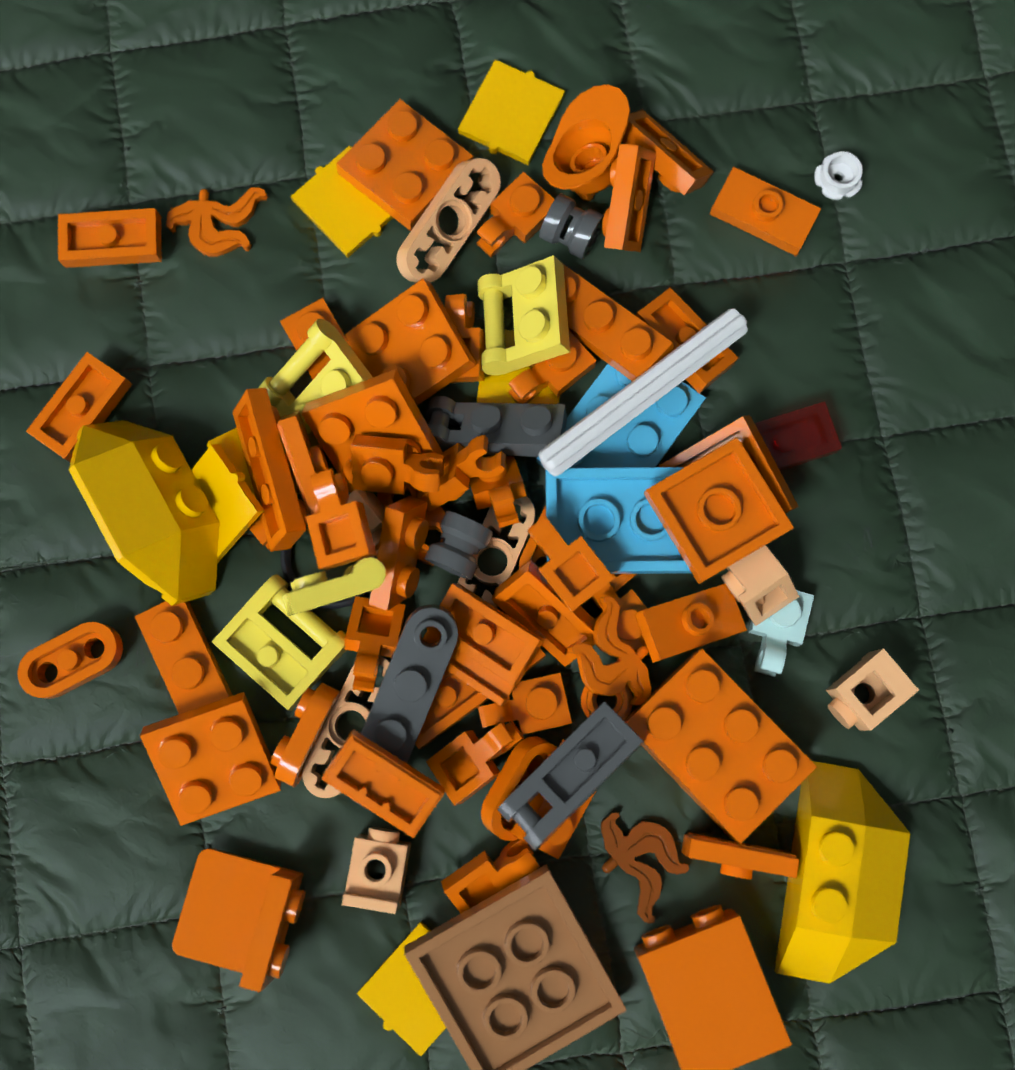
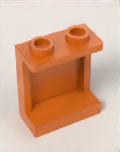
[634,905,792,1070]

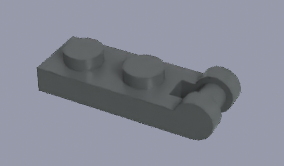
[426,396,567,457]
[498,702,644,851]

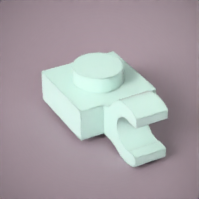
[748,590,814,677]

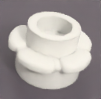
[814,152,863,200]

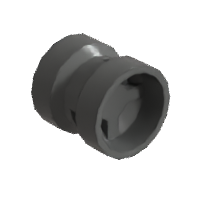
[539,193,604,260]
[425,511,493,580]

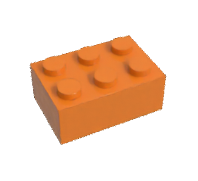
[624,649,817,844]

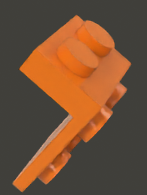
[172,848,305,992]

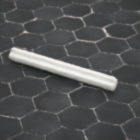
[538,308,748,476]

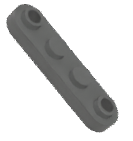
[352,604,458,806]

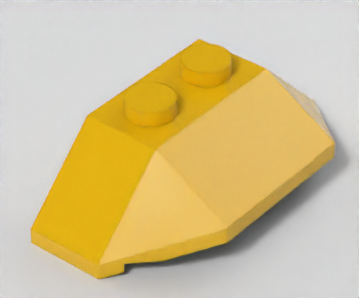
[69,420,220,606]
[775,761,910,984]

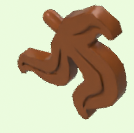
[600,812,689,924]

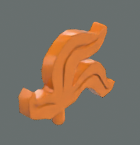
[166,187,268,257]
[568,596,651,705]

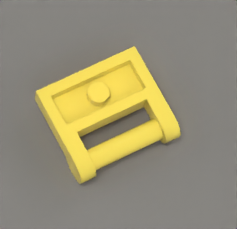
[478,255,570,375]
[258,319,373,449]
[282,557,386,616]
[212,574,347,711]

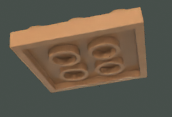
[404,865,627,1070]

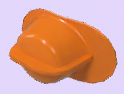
[542,84,631,201]

